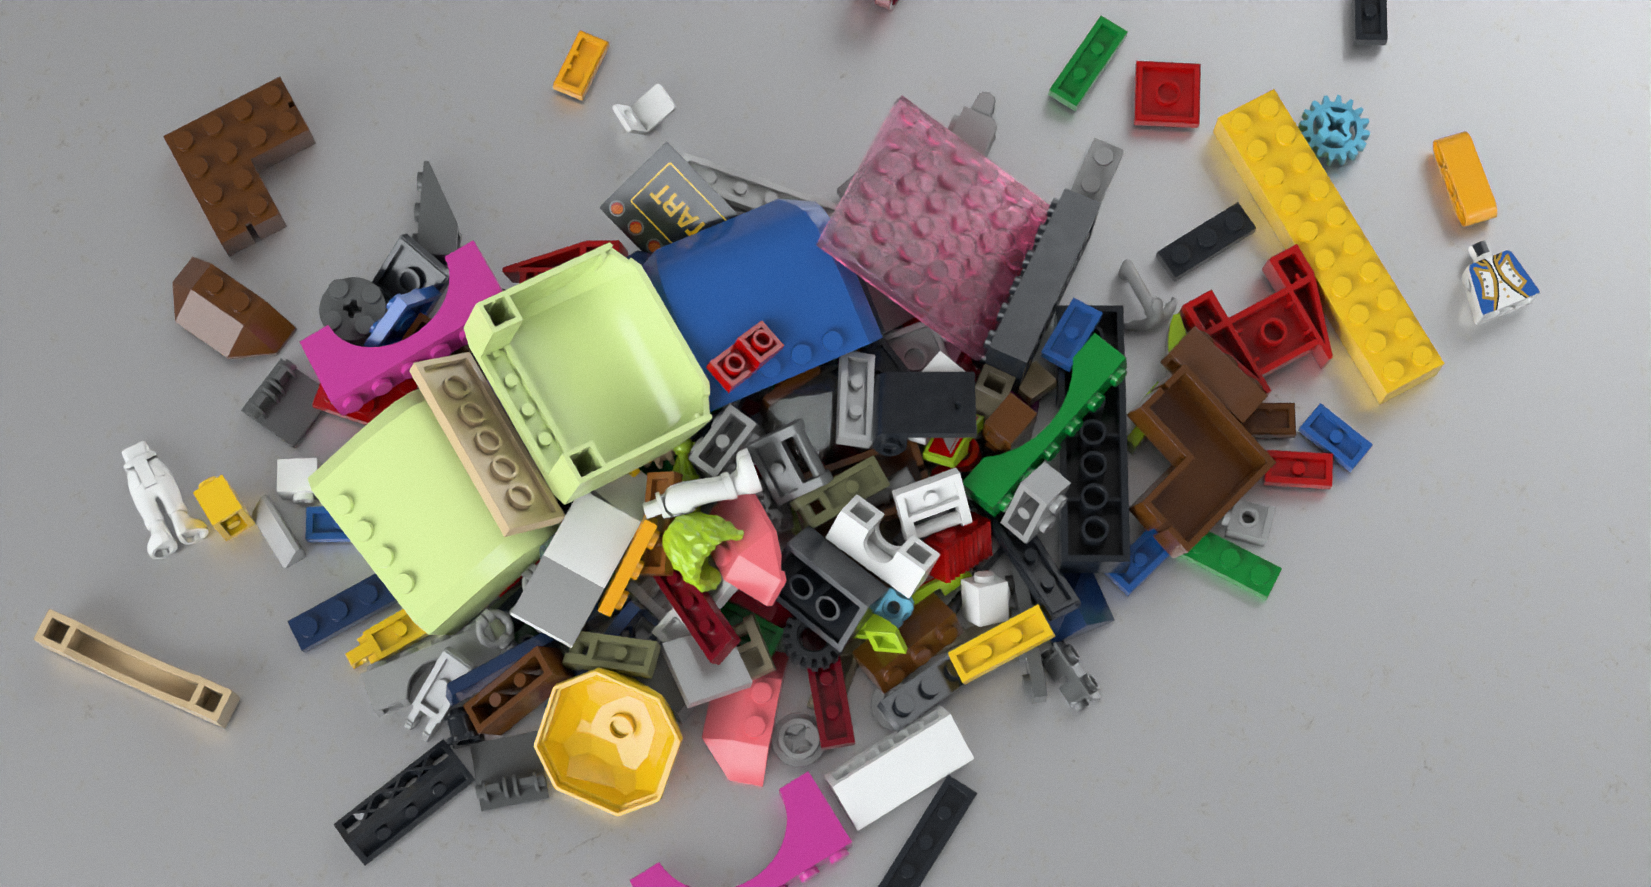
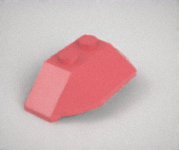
[709,494,787,606]
[702,651,789,787]

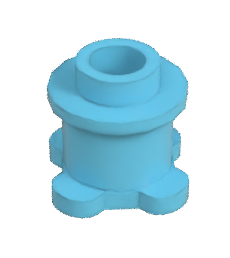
[874,588,914,628]

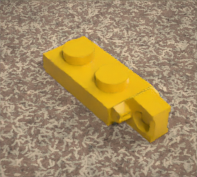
[345,609,429,669]

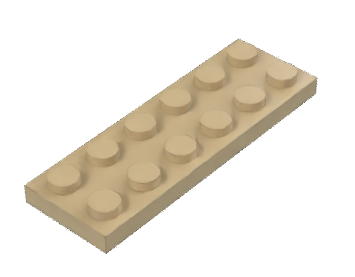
[409,352,565,537]

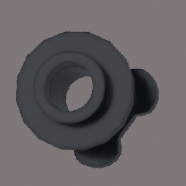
[444,706,485,749]

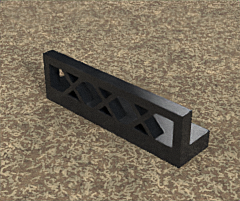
[333,739,476,866]

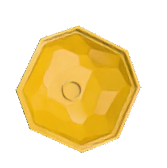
[534,668,683,816]

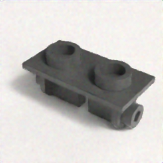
[1041,642,1101,712]

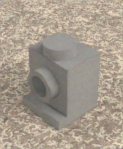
[1221,500,1276,547]

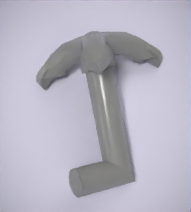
[1118,259,1178,332]

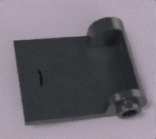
[873,372,977,457]

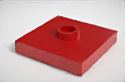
[1134,61,1201,128]

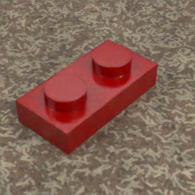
[1263,450,1333,489]

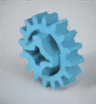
[1298,95,1370,166]

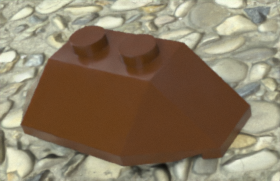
[172,257,297,359]

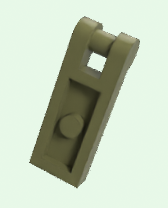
[790,455,890,529]
[562,631,661,679]

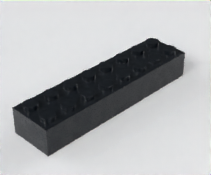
[1054,305,1130,573]

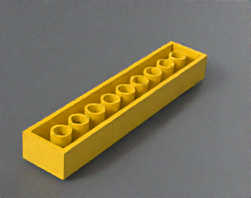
[1213,89,1445,405]

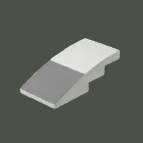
[510,493,641,648]

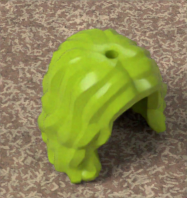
[662,511,744,592]

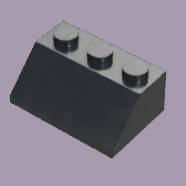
[776,525,889,653]

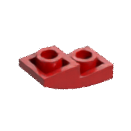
[706,321,784,393]

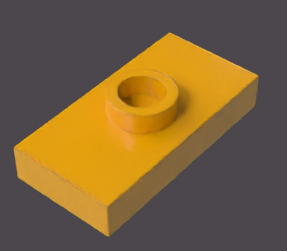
[553,30,610,101]

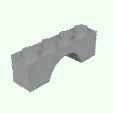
[360,622,502,717]

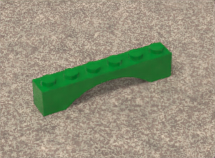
[962,333,1127,517]

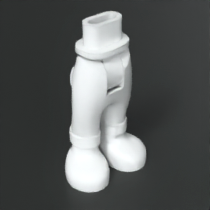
[122,441,209,560]
[642,448,763,519]

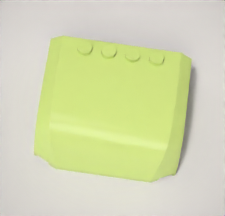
[464,242,712,505]
[307,389,560,635]

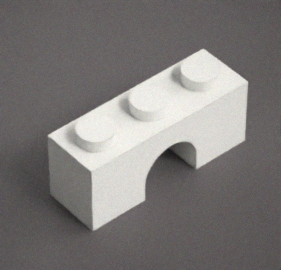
[826,494,941,598]

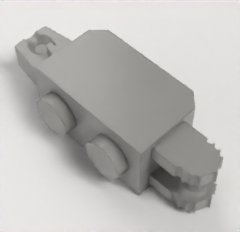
[932,91,997,200]

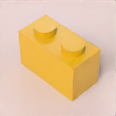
[193,475,255,542]

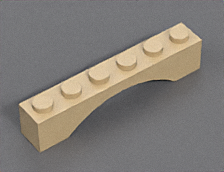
[33,609,241,729]

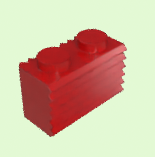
[923,511,992,583]

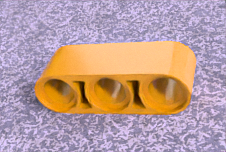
[1433,131,1497,227]

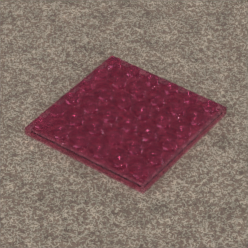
[816,95,1050,362]

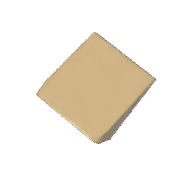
[1018,361,1057,407]

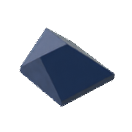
[1029,573,1115,647]

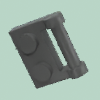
[746,418,834,506]

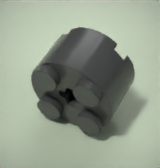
[319,277,388,347]

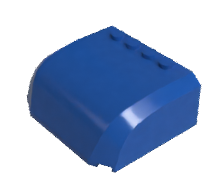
[642,199,883,411]

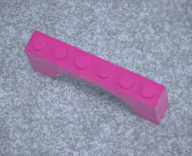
[299,240,503,416]
[629,771,852,887]

